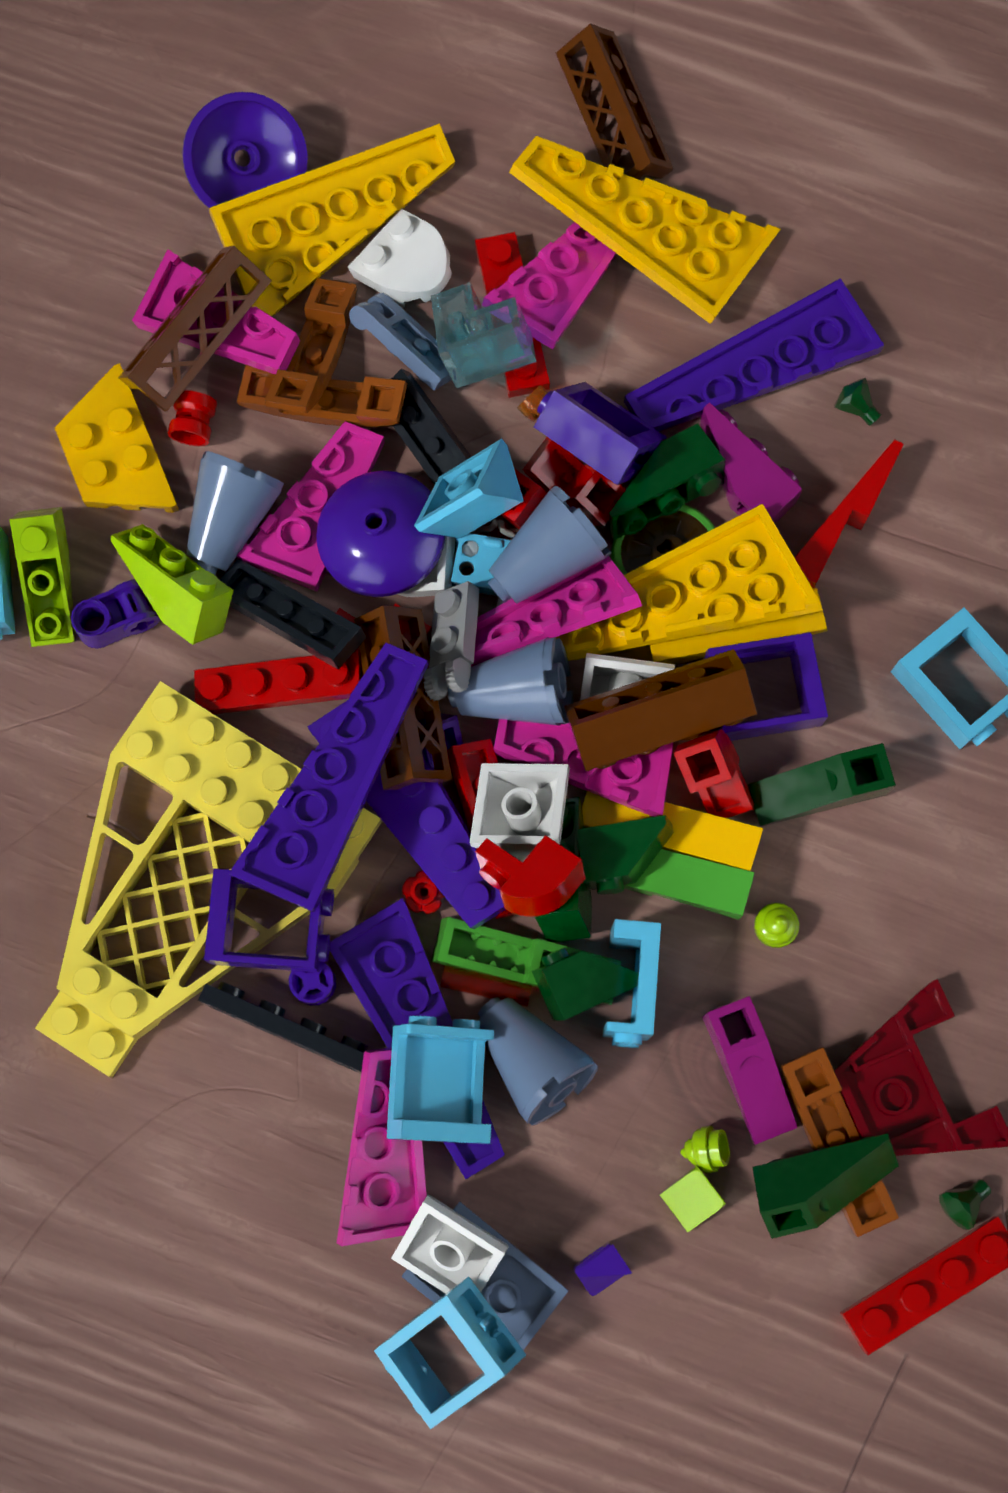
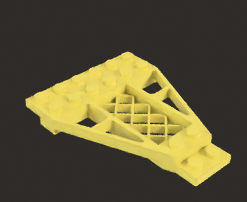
[35,681,382,1078]

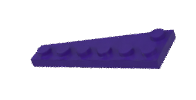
[624,278,884,432]
[229,643,429,913]
[307,699,506,929]
[330,898,505,1179]

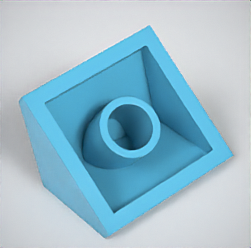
[414,438,524,538]

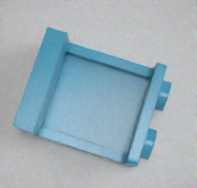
[603,919,661,1048]
[386,1016,494,1144]

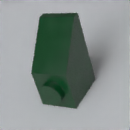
[577,815,674,895]
[532,947,638,1021]

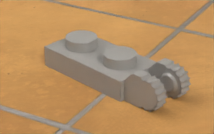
[423,581,479,701]

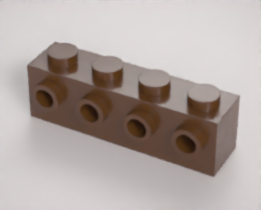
[564,649,757,771]

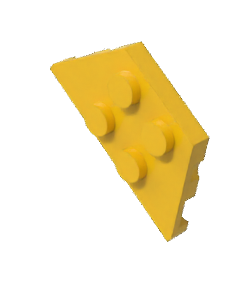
[54,363,179,513]

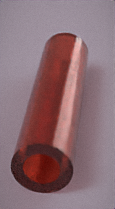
[440,965,532,1007]

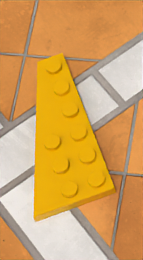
[209,124,455,317]
[509,136,781,324]

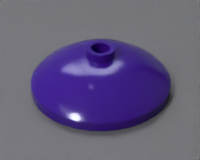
[182,92,308,208]
[316,471,445,597]

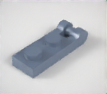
[349,293,464,391]

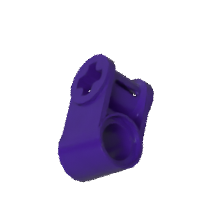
[71,579,161,649]

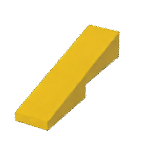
[650,588,828,665]
[582,791,763,871]

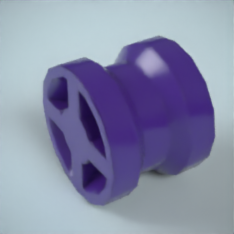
[289,961,337,1006]

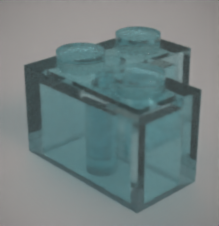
[431,282,537,389]

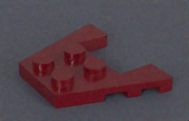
[834,979,1008,1156]

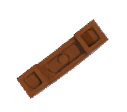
[265,278,357,414]
[237,365,407,427]
[780,1047,899,1237]

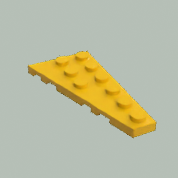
[556,504,823,661]

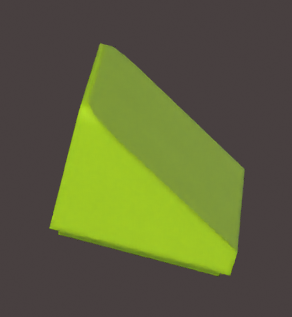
[660,1167,726,1232]

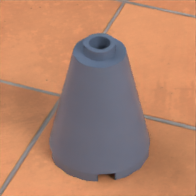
[186,451,284,575]
[487,486,612,604]
[448,637,573,726]
[478,997,598,1126]

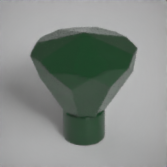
[834,378,882,426]
[939,1179,991,1230]

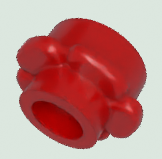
[402,870,444,914]

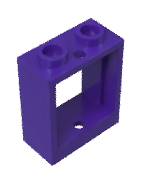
[534,382,667,485]
[704,632,828,741]
[204,869,334,973]

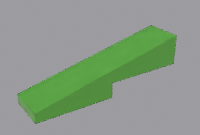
[624,849,755,920]
[431,917,622,1005]

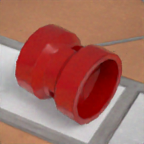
[167,390,217,446]

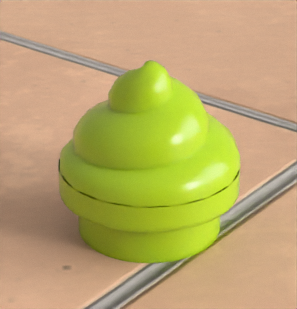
[754,903,800,948]
[680,1126,730,1173]

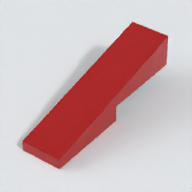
[794,439,904,589]

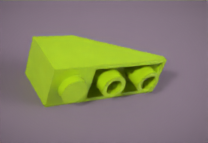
[9,507,76,647]
[110,524,233,645]

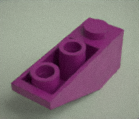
[700,402,802,524]
[702,996,797,1145]

